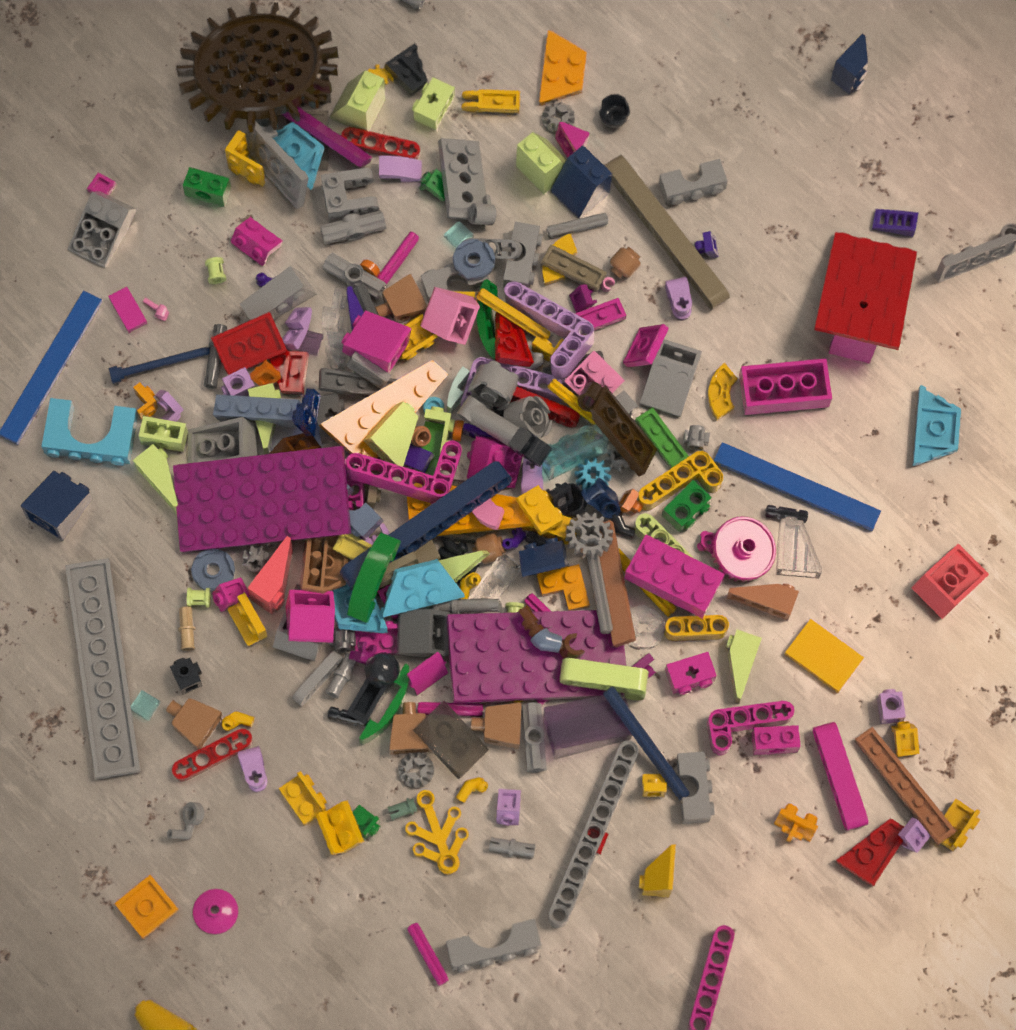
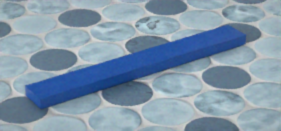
[0,290,103,445]
[714,442,881,531]

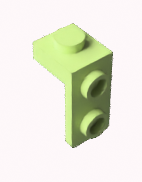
[424,406,455,456]

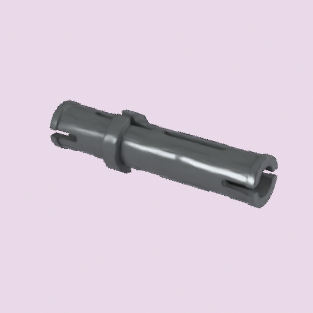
[204,324,227,389]

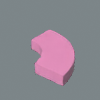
[472,498,505,530]

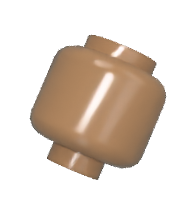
[610,247,641,278]
[472,533,506,565]

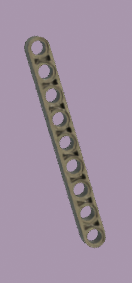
[604,155,730,310]

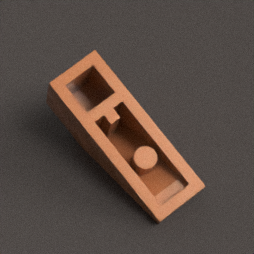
[726,584,799,620]

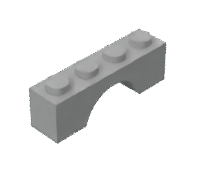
[446,919,542,973]

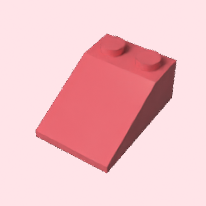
[248,536,293,614]
[912,543,989,619]

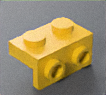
[400,314,438,360]
[516,485,563,536]
[941,799,981,851]

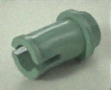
[388,798,418,821]

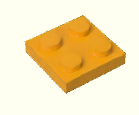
[114,875,179,940]

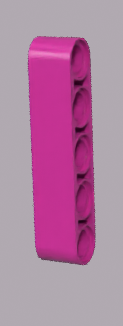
[812,721,869,831]
[688,925,735,1030]

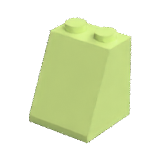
[330,70,385,131]
[516,132,567,194]

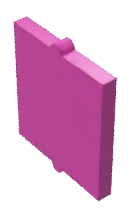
[407,652,448,695]

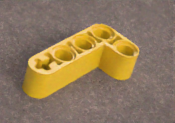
[637,451,723,511]

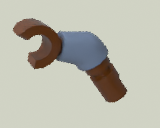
[518,606,585,659]

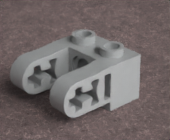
[321,168,380,223]

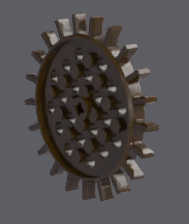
[176,2,339,133]

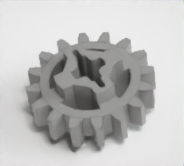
[565,512,613,559]

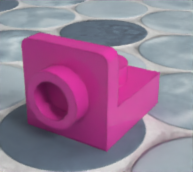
[212,577,250,612]

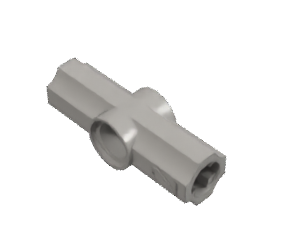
[320,210,386,245]
[323,252,387,300]
[522,702,547,773]

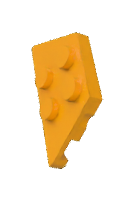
[539,30,587,106]

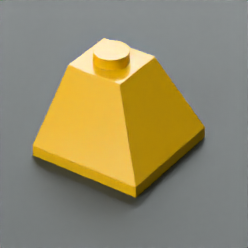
[639,844,676,898]

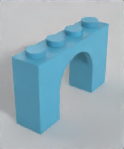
[41,398,138,466]

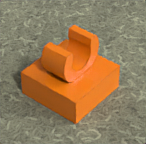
[250,360,281,386]
[619,489,643,514]

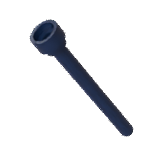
[108,347,210,384]

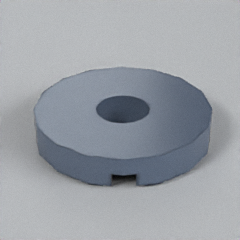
[453,239,495,281]
[191,549,236,592]

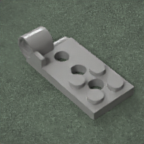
[248,118,309,209]
[438,138,496,226]
[935,223,1016,283]

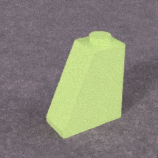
[363,401,419,467]

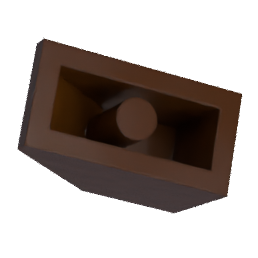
[269,432,321,454]

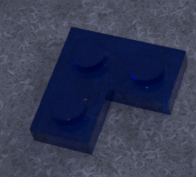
[292,388,321,437]

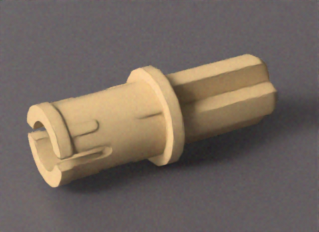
[178,606,196,651]

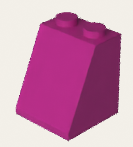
[341,310,411,373]

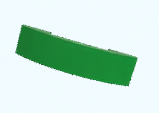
[476,279,498,360]
[347,533,401,623]
[359,663,410,745]

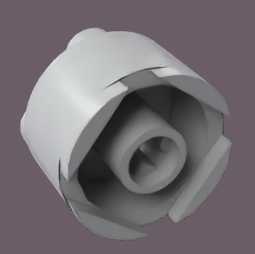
[468,361,519,410]
[503,396,552,438]

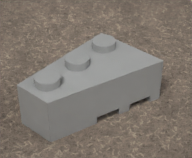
[240,266,317,320]

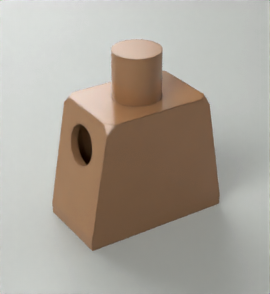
[375,274,427,323]
[166,698,223,750]
[390,702,433,755]
[471,703,521,749]

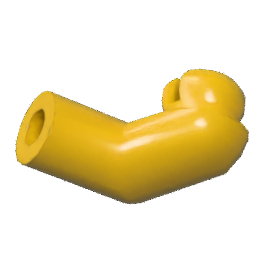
[459,572,481,599]
[456,777,488,803]

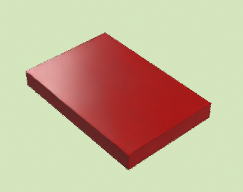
[211,312,287,375]

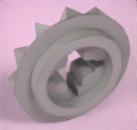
[542,101,575,133]
[399,752,434,788]

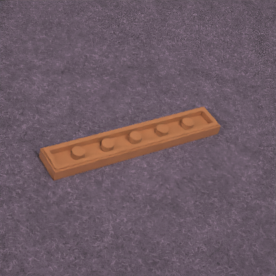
[599,520,636,648]
[854,727,956,845]

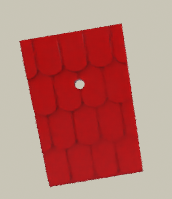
[814,232,917,364]

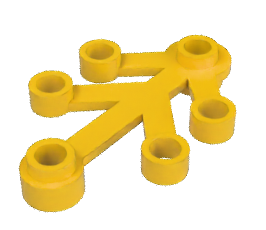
[405,790,469,874]

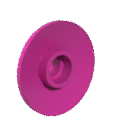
[193,889,238,934]

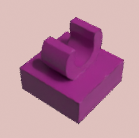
[569,284,597,313]
[348,641,377,665]
[631,653,656,678]

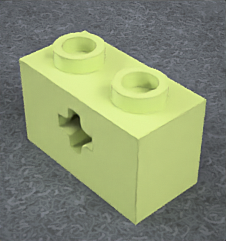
[412,77,455,130]
[139,416,188,452]

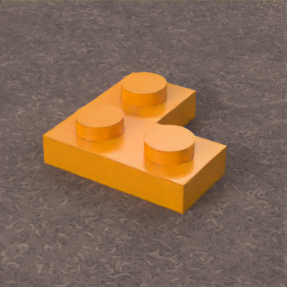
[536,564,590,611]

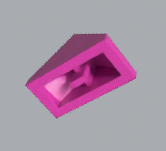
[555,122,590,158]

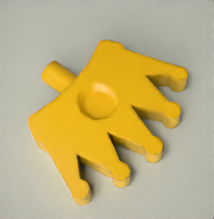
[368,64,394,85]

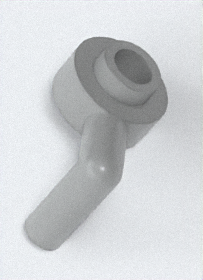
[167,802,205,840]

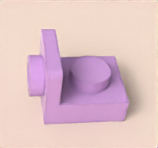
[155,389,184,422]
[496,789,521,825]
[898,818,930,853]

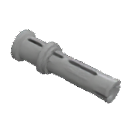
[433,598,502,614]

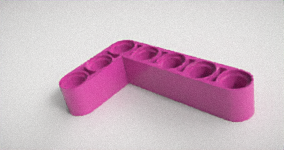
[345,440,462,504]

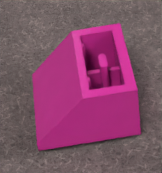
[466,437,522,488]
[285,590,335,643]

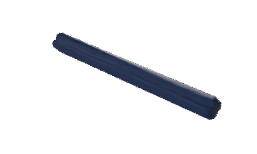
[603,687,690,800]

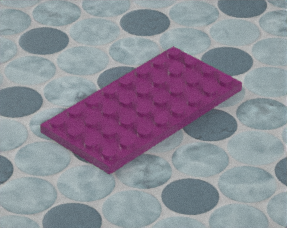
[173,446,351,552]
[446,610,626,703]

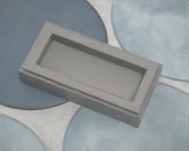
[346,351,392,389]

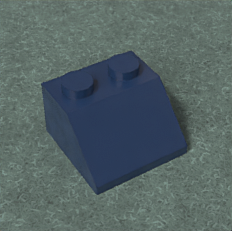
[830,33,868,95]
[519,538,569,577]

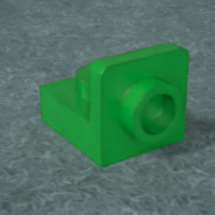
[419,168,445,201]
[353,804,381,840]

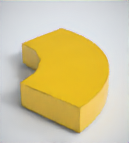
[542,234,577,286]
[708,363,738,421]

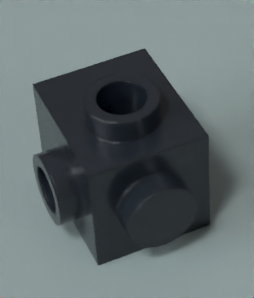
[170,657,203,695]

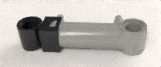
[456,395,553,467]

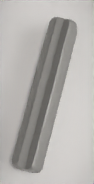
[547,213,608,238]

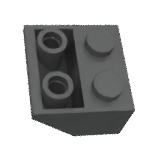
[397,609,450,659]

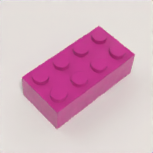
[739,358,832,415]
[624,534,725,619]

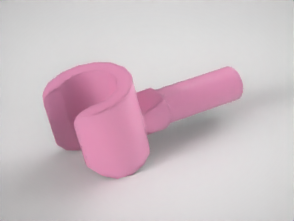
[601,277,615,292]
[143,298,169,321]

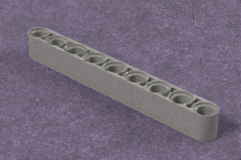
[548,740,639,928]

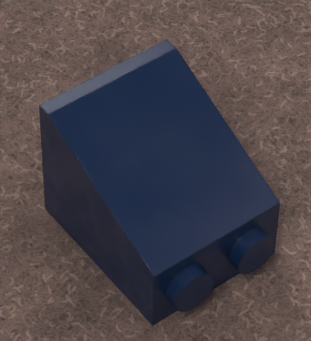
[551,145,612,219]
[21,470,92,541]

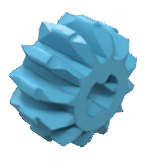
[575,457,612,489]

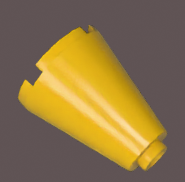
[135,1000,197,1030]

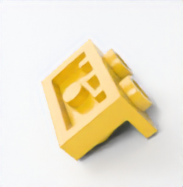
[228,593,267,646]
[279,771,327,826]
[316,800,364,855]

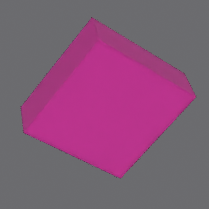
[87,172,117,195]

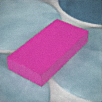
[108,287,148,333]

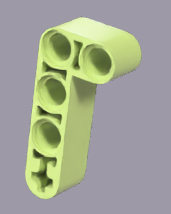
[634,513,693,558]
[560,658,648,701]

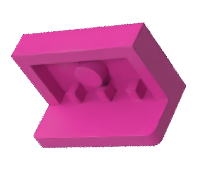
[231,217,283,266]

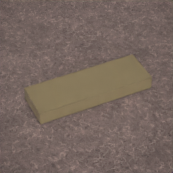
[541,244,607,292]

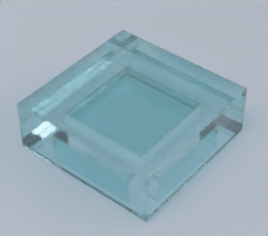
[444,221,474,248]
[131,690,161,721]

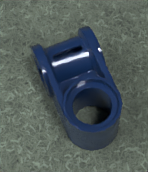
[581,478,620,518]

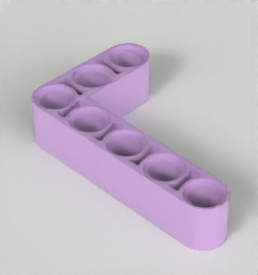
[504,282,594,379]
[461,357,574,406]

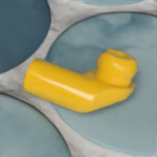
[221,711,255,731]

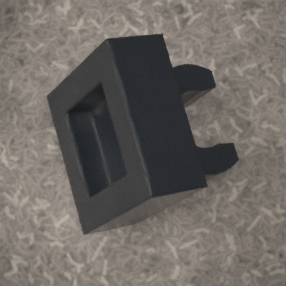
[546,482,574,510]

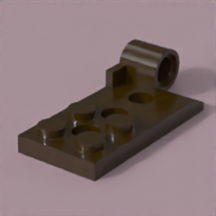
[578,382,657,477]

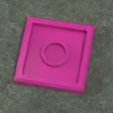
[623,324,669,367]

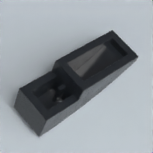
[346,670,401,725]

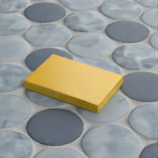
[784,619,864,693]

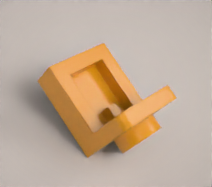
[133,382,158,420]

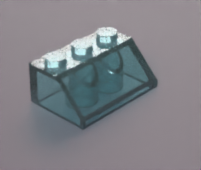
[542,424,609,481]

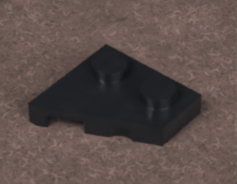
[384,43,428,96]

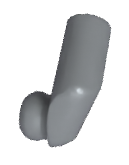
[515,352,544,370]

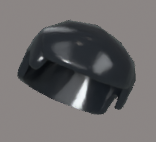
[599,94,631,128]
[560,483,588,518]
[364,652,400,688]

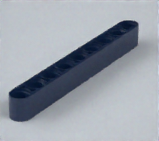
[340,461,512,591]

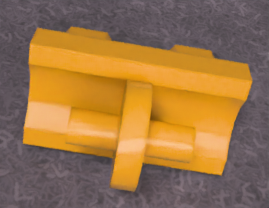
[774,803,818,842]

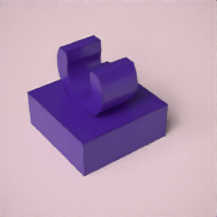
[694,231,719,259]

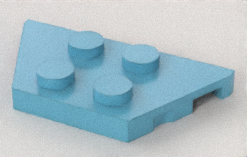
[273,122,325,190]
[912,385,961,466]
[381,559,465,617]
[332,583,387,633]

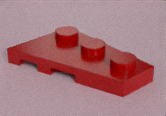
[495,312,534,367]
[835,818,904,887]

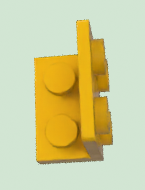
[225,130,265,187]

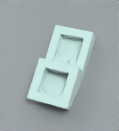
[447,367,470,414]

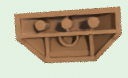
[300,535,348,594]

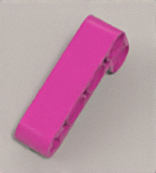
[707,701,794,755]

